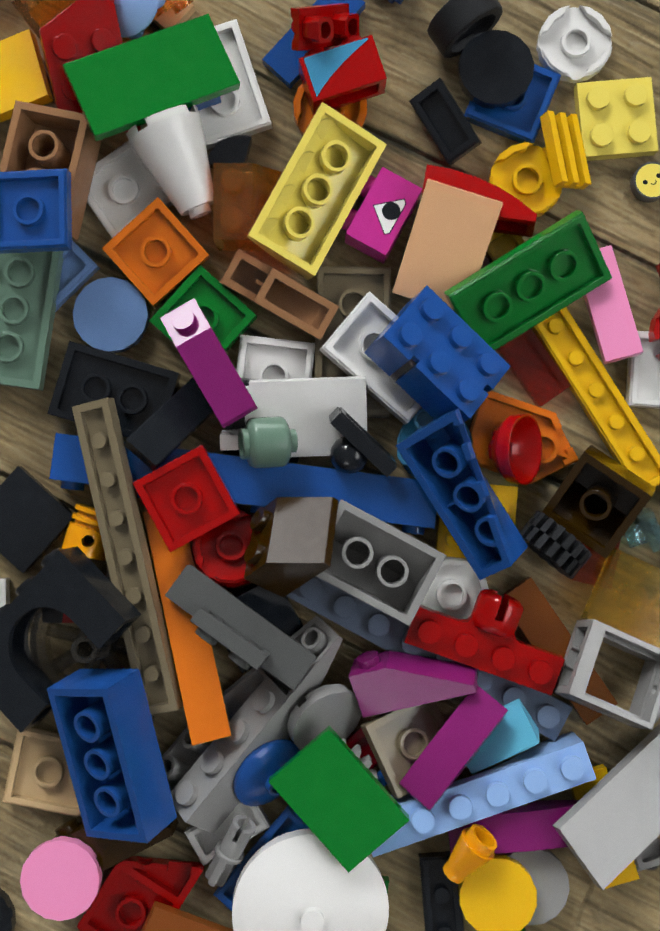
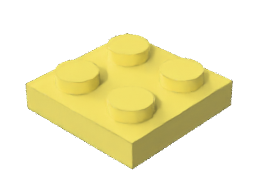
[573,77,659,161]

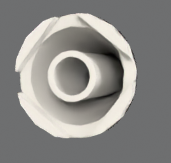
[126,105,216,220]

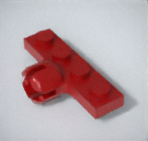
[404,589,565,696]

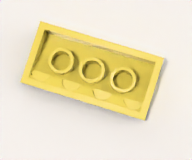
[247,102,387,280]

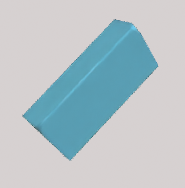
[467,698,539,774]

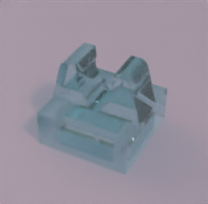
[624,507,660,553]

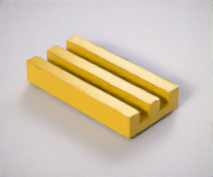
[540,110,592,190]

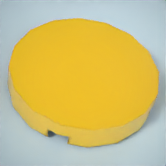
[488,142,562,217]
[459,855,537,931]

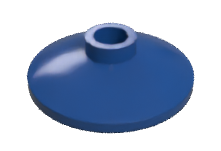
[233,739,300,806]

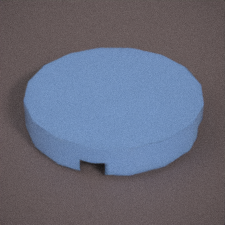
[72,277,150,353]

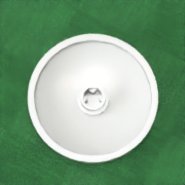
[232,829,389,931]

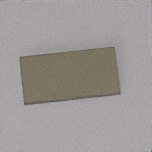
[315,266,391,418]

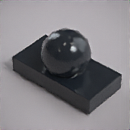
[329,407,397,477]

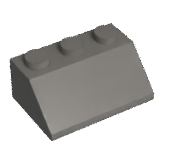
[316,499,447,626]

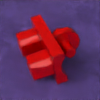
[291,3,359,51]

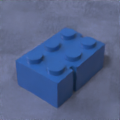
[364,286,511,422]

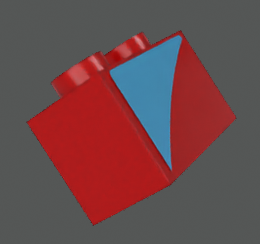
[298,35,387,116]

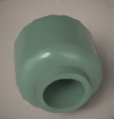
[238,416,298,468]

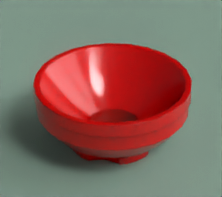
[488,414,542,485]

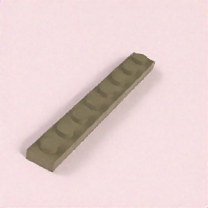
[72,397,183,715]

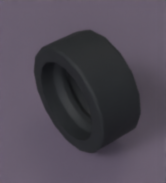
[427,0,503,58]

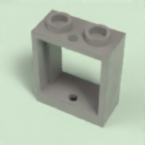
[553,619,660,730]

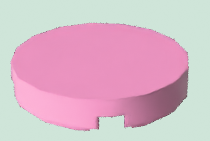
[20,836,103,921]

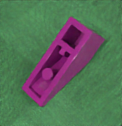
[160,298,258,428]
[348,650,478,718]

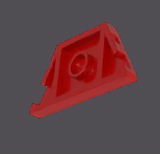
[38,0,141,133]
[77,856,205,931]

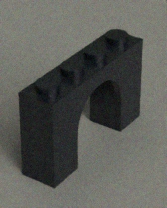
[0,546,141,733]

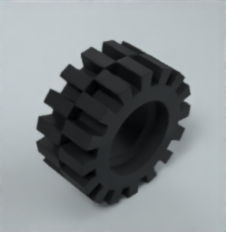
[519,511,592,580]

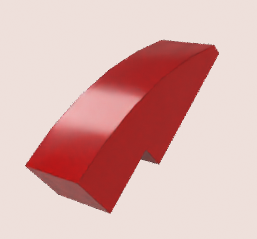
[422,164,537,237]

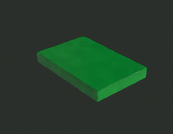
[268,725,409,873]

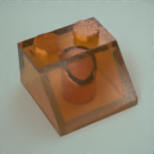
[213,163,282,251]

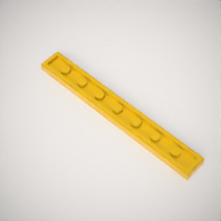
[486,232,660,487]

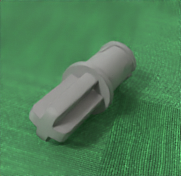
[205,815,256,887]

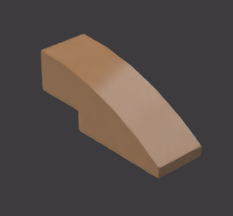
[220,248,339,340]

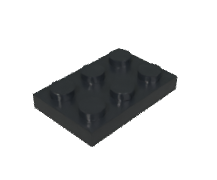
[47,341,181,437]

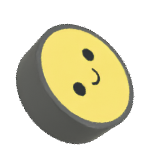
[630,162,660,203]

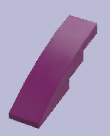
[448,800,579,854]

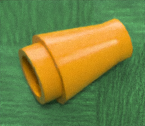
[443,824,497,884]

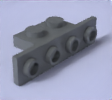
[165,565,316,691]

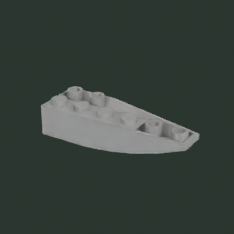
[162,615,343,834]

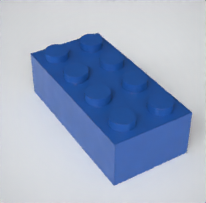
[47,669,177,843]

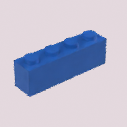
[396,408,528,580]

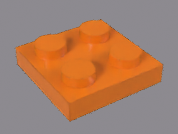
[102,197,211,307]

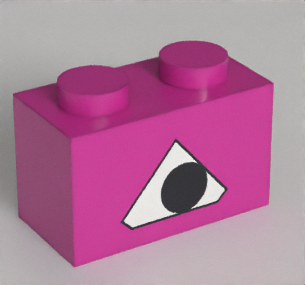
[342,167,423,264]

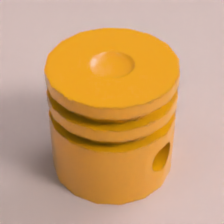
[62,503,106,561]

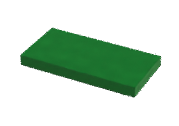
[63,14,240,141]
[444,210,612,350]

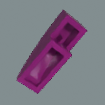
[399,685,508,812]

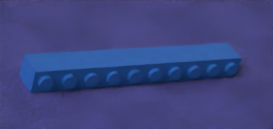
[49,433,437,535]

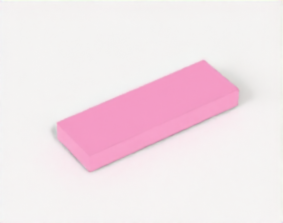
[584,245,644,364]

